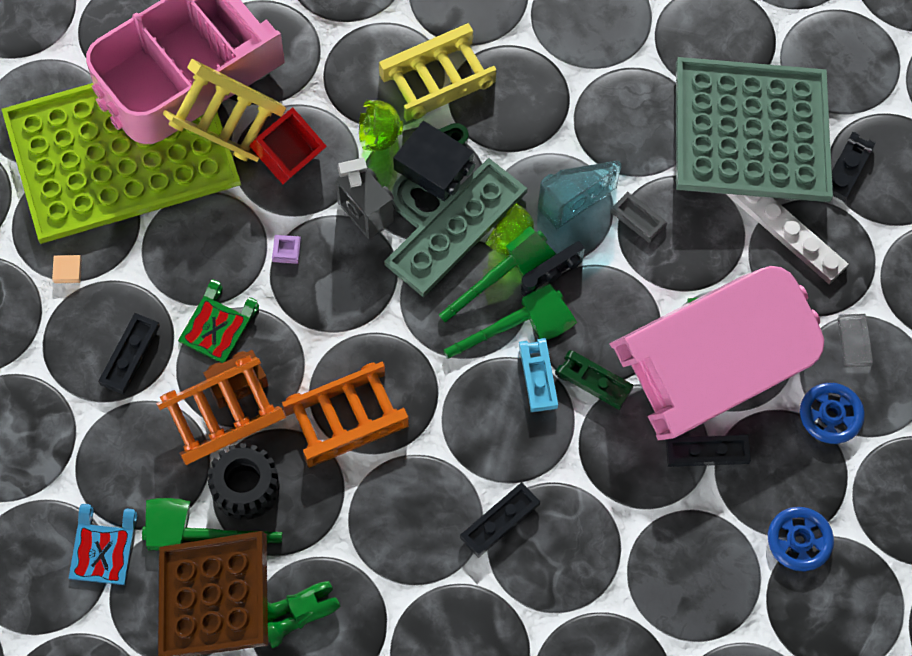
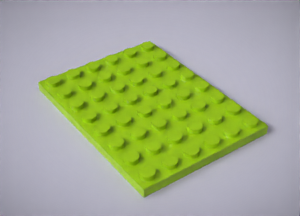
[1,83,241,244]

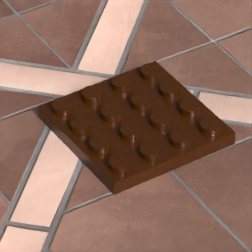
[158,531,268,656]

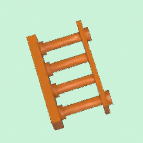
[156,355,286,465]
[282,361,409,468]

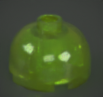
[359,99,403,151]
[485,202,534,255]

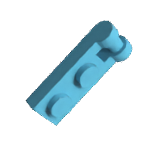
[519,338,558,412]

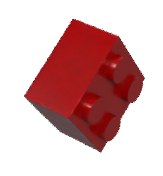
[249,107,327,185]

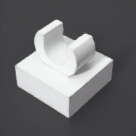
[338,158,367,188]

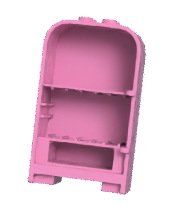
[86,0,285,144]
[609,266,824,440]

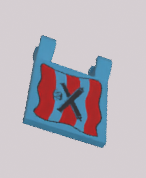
[69,504,138,585]

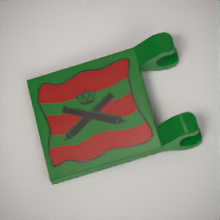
[178,279,259,363]

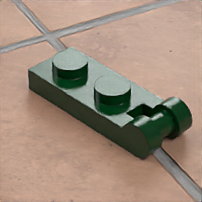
[555,350,634,410]

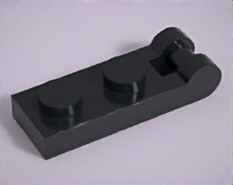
[832,131,876,202]
[521,241,585,297]

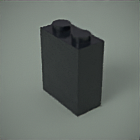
[393,120,475,202]

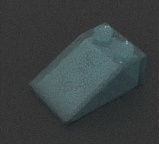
[538,161,622,229]

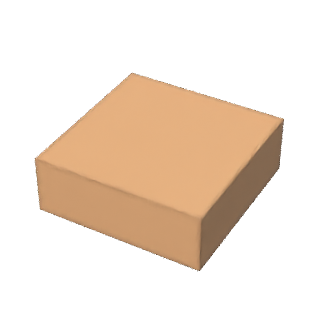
[52,255,82,283]

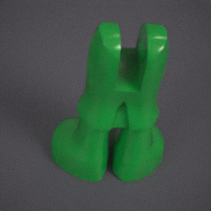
[268,581,341,649]

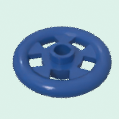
[800,383,865,444]
[768,507,834,571]

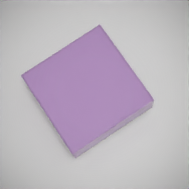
[272,235,301,264]

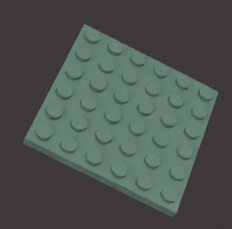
[676,57,833,202]

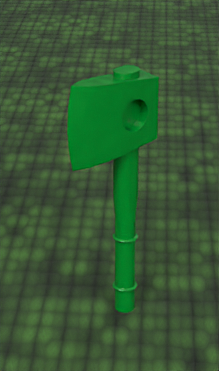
[439,226,556,322]
[443,284,577,359]
[142,498,283,550]

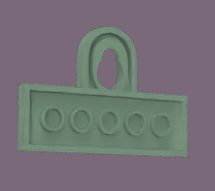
[384,158,527,297]

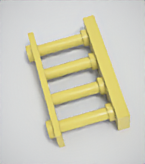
[379,23,496,122]
[163,59,286,162]

